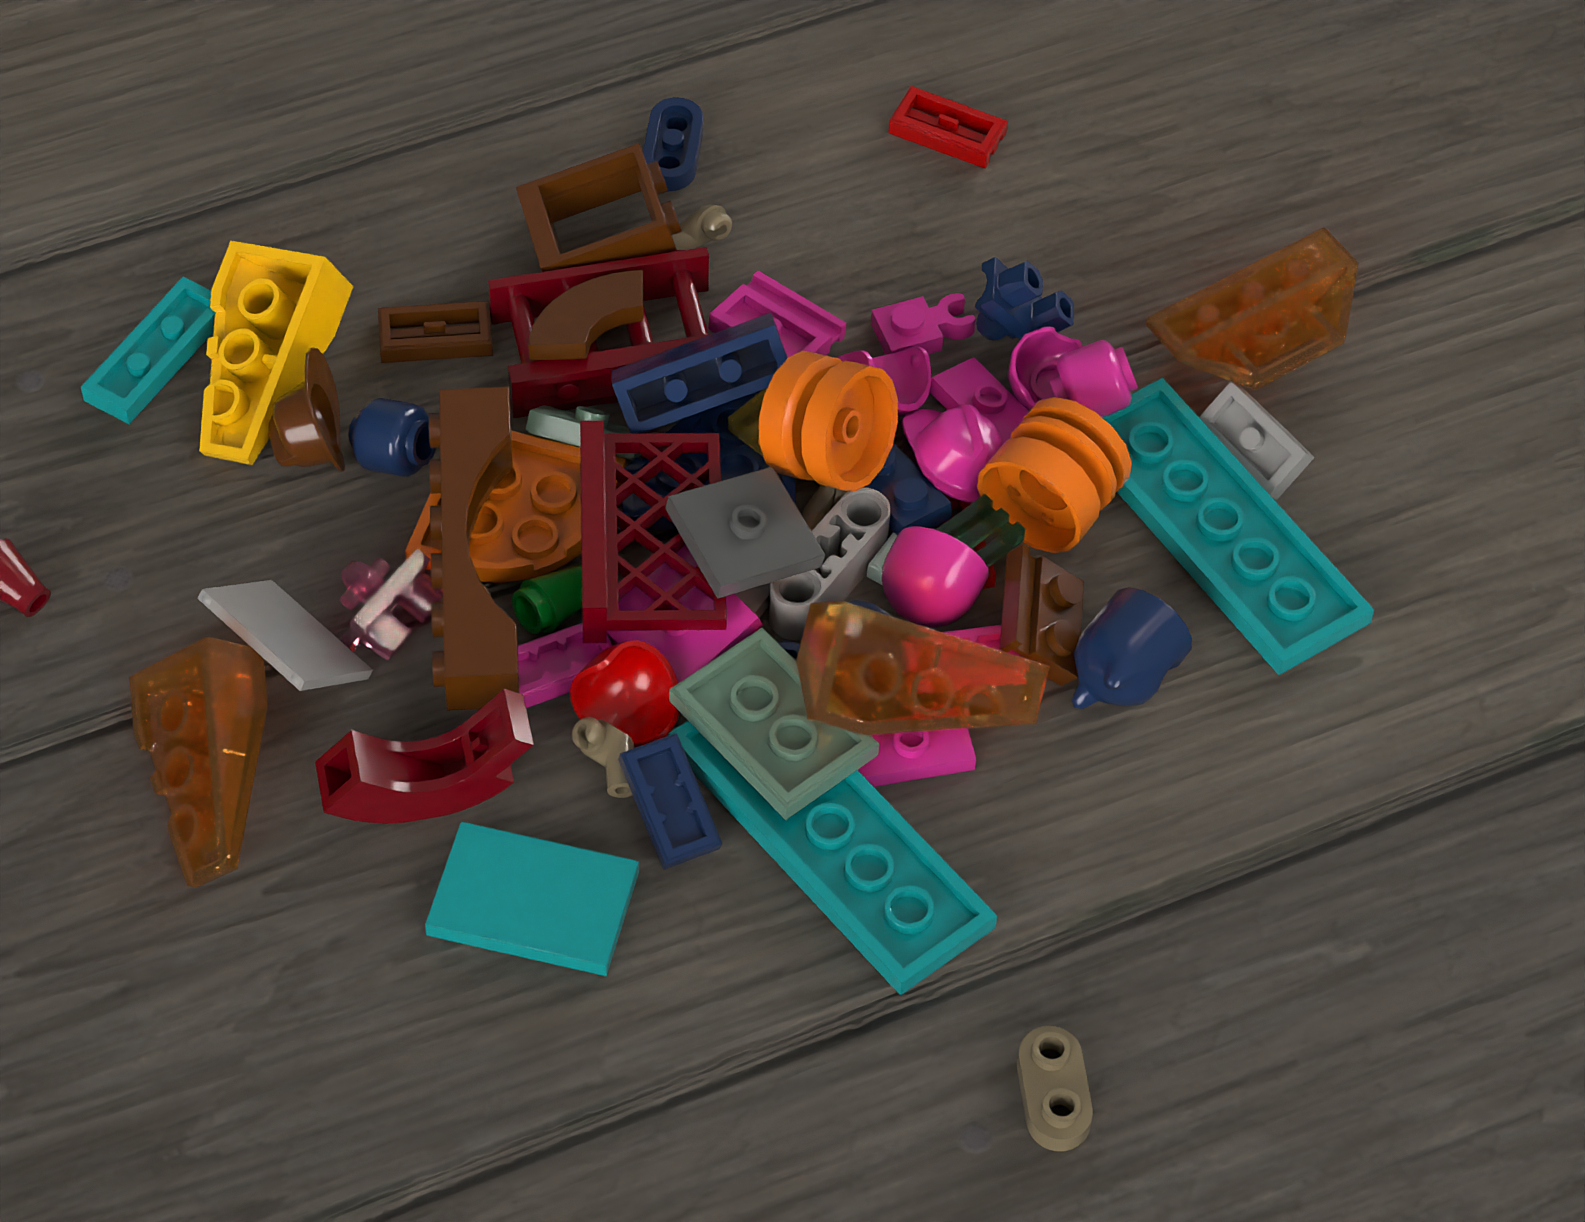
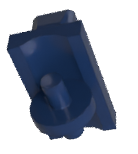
[975,257,1074,341]

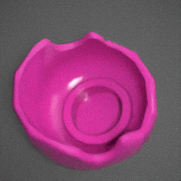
[1008,327,1083,411]

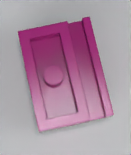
[708,271,847,357]

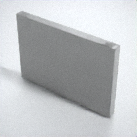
[197,580,373,691]

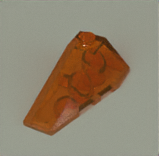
[796,601,1050,735]
[129,636,268,888]

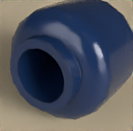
[348,398,436,477]

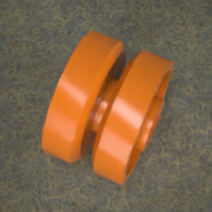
[759,351,898,492]

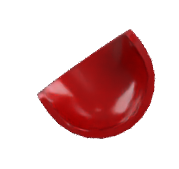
[570,640,679,748]

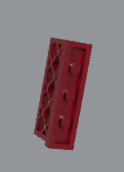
[580,421,727,643]

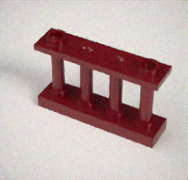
[488,247,711,418]

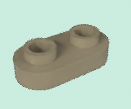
[1017,1026,1093,1151]

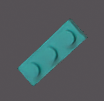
[81,277,215,424]

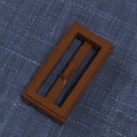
[378,301,493,363]

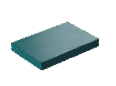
[425,822,639,976]

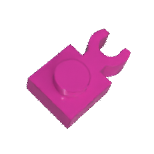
[871,293,976,355]

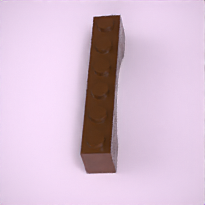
[429,387,519,711]

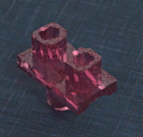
[340,548,443,661]

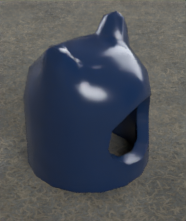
[1072,587,1192,709]

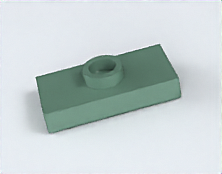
[525,405,649,460]

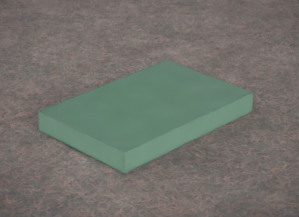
[669,628,879,820]

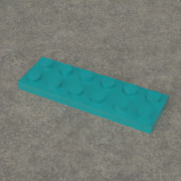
[1102,377,1374,675]
[668,721,997,996]

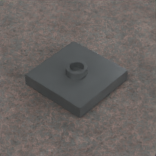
[665,467,825,599]

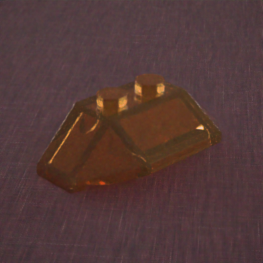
[1146,227,1359,390]

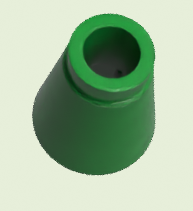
[512,564,582,634]

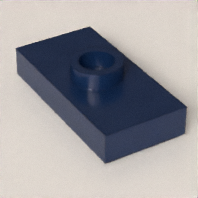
[618,733,722,870]

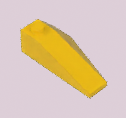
[199,241,354,465]

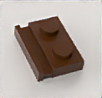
[1000,544,1084,686]

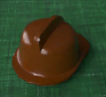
[269,348,345,472]

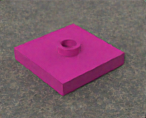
[607,545,763,683]

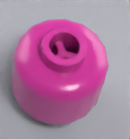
[1050,340,1138,417]

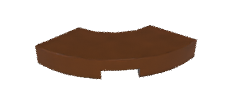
[528,270,643,360]

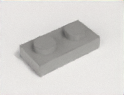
[1199,381,1315,500]

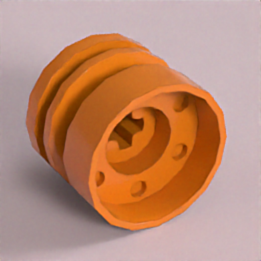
[977,397,1132,553]

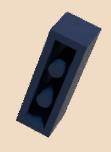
[611,312,788,433]

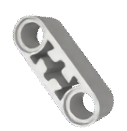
[769,488,890,640]

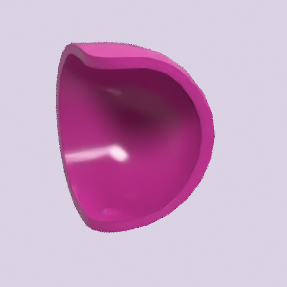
[836,347,931,417]
[881,527,989,627]

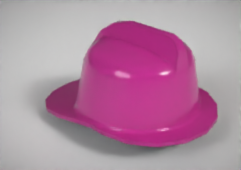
[901,403,1003,502]

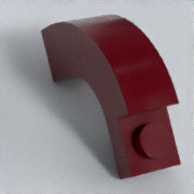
[315,689,534,824]

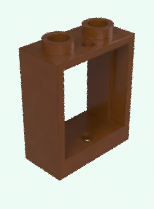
[516,143,682,272]

